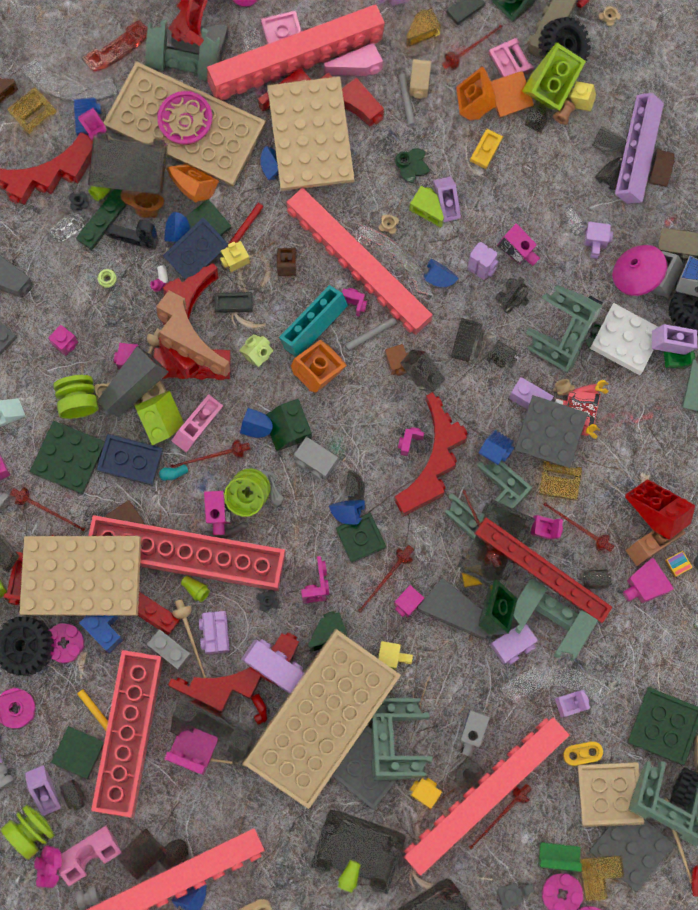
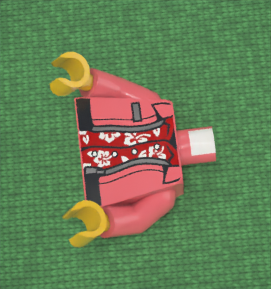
[555,380,609,439]

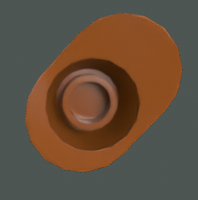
[121,187,165,218]

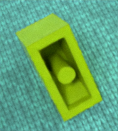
[409,186,444,228]

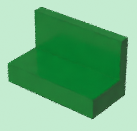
[538,842,582,872]

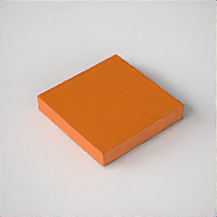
[491,70,534,118]

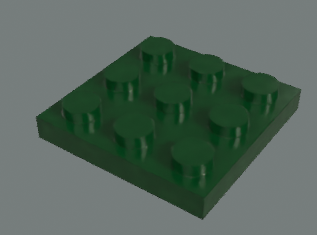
[29,420,105,495]
[627,687,698,766]

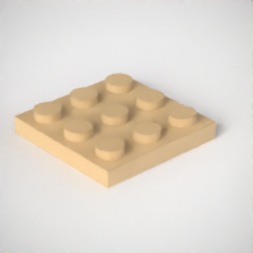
[578,763,644,827]

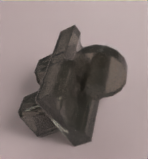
[495,277,529,314]

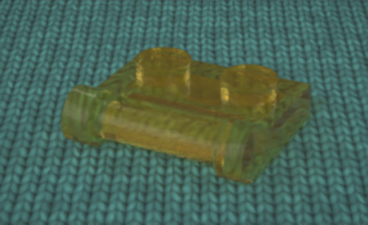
[7,87,57,135]
[539,461,582,501]

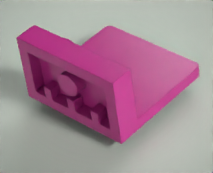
[301,556,330,604]
[165,724,218,776]

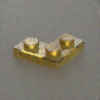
[580,855,625,901]

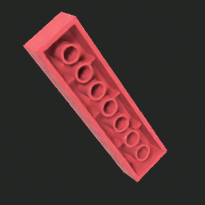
[91,650,164,818]

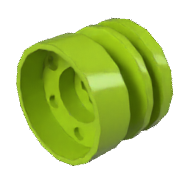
[53,375,99,419]
[224,468,271,517]
[0,804,55,860]

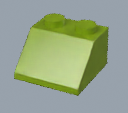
[135,390,184,445]

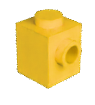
[410,777,442,810]

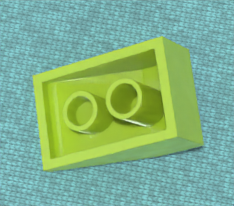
[522,43,586,111]

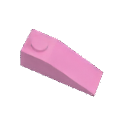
[324,43,383,76]
[172,394,223,453]

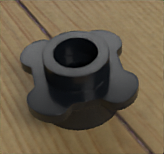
[68,191,88,211]
[256,590,278,612]

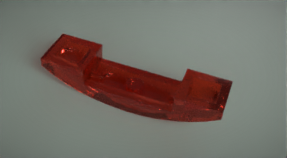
[82,19,148,72]

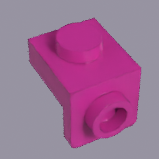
[78,107,107,140]
[342,288,367,317]
[398,427,424,456]
[531,515,563,540]

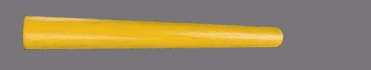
[77,689,108,731]

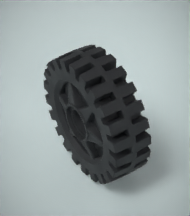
[538,17,591,63]
[668,291,698,336]
[0,616,54,676]

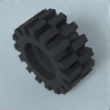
[670,767,698,807]

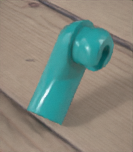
[159,464,188,481]

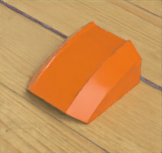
[456,66,496,120]
[166,164,219,203]
[291,340,347,393]

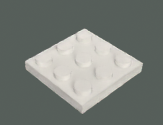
[590,303,658,375]

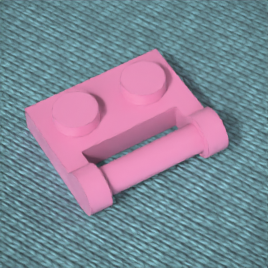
[489,38,534,77]

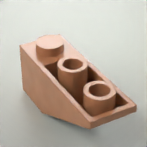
[625,530,686,566]

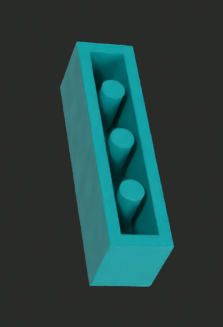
[279,285,348,357]

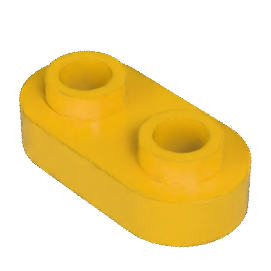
[563,741,603,766]

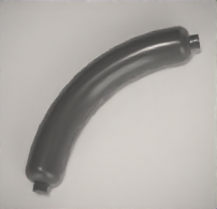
[202,522,248,538]

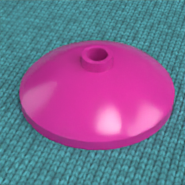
[157,91,213,145]
[612,245,667,296]

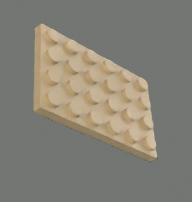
[267,77,354,191]
[20,536,141,616]

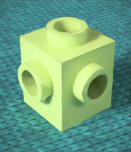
[239,334,273,367]

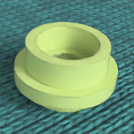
[98,269,117,288]

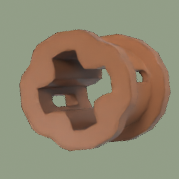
[553,100,576,125]

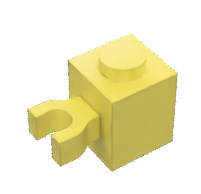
[566,81,596,111]
[220,241,250,273]
[378,641,413,670]

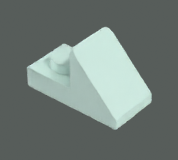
[0,398,26,427]

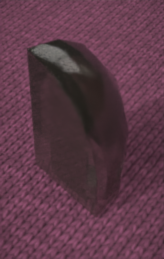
[525,100,548,133]
[592,126,627,152]
[594,156,623,190]
[344,470,365,500]
[154,839,189,870]

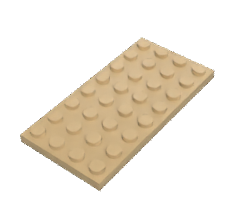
[104,62,266,187]
[242,629,401,809]

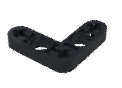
[105,220,159,250]

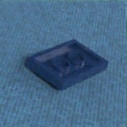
[162,217,228,280]
[96,434,163,486]

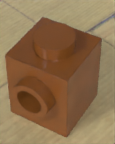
[385,344,412,376]

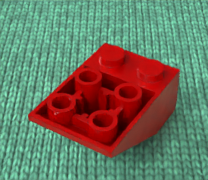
[625,479,695,540]

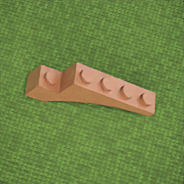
[156,290,230,377]

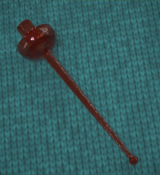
[442,25,503,70]
[171,439,251,468]
[10,487,85,531]
[462,490,503,568]
[543,502,615,553]
[358,545,414,613]
[469,783,532,850]

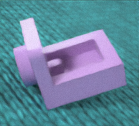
[555,690,590,718]

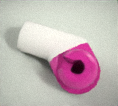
[150,265,168,292]

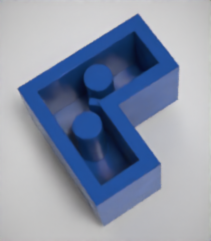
[79,616,123,654]

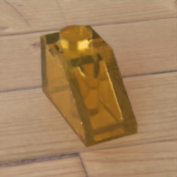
[406,8,441,48]

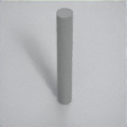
[399,74,415,126]
[345,317,397,351]

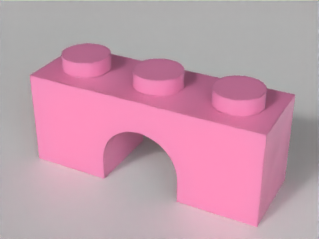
[57,826,122,886]

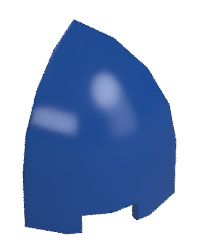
[260,146,279,180]
[164,212,190,242]
[424,258,459,287]
[240,408,273,438]
[329,500,365,524]
[172,885,207,910]

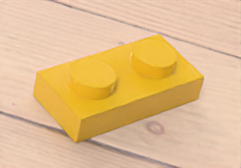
[470,129,503,169]

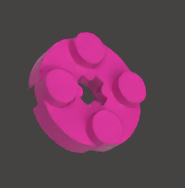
[48,623,84,663]
[0,688,36,729]
[34,846,62,888]
[542,873,583,910]

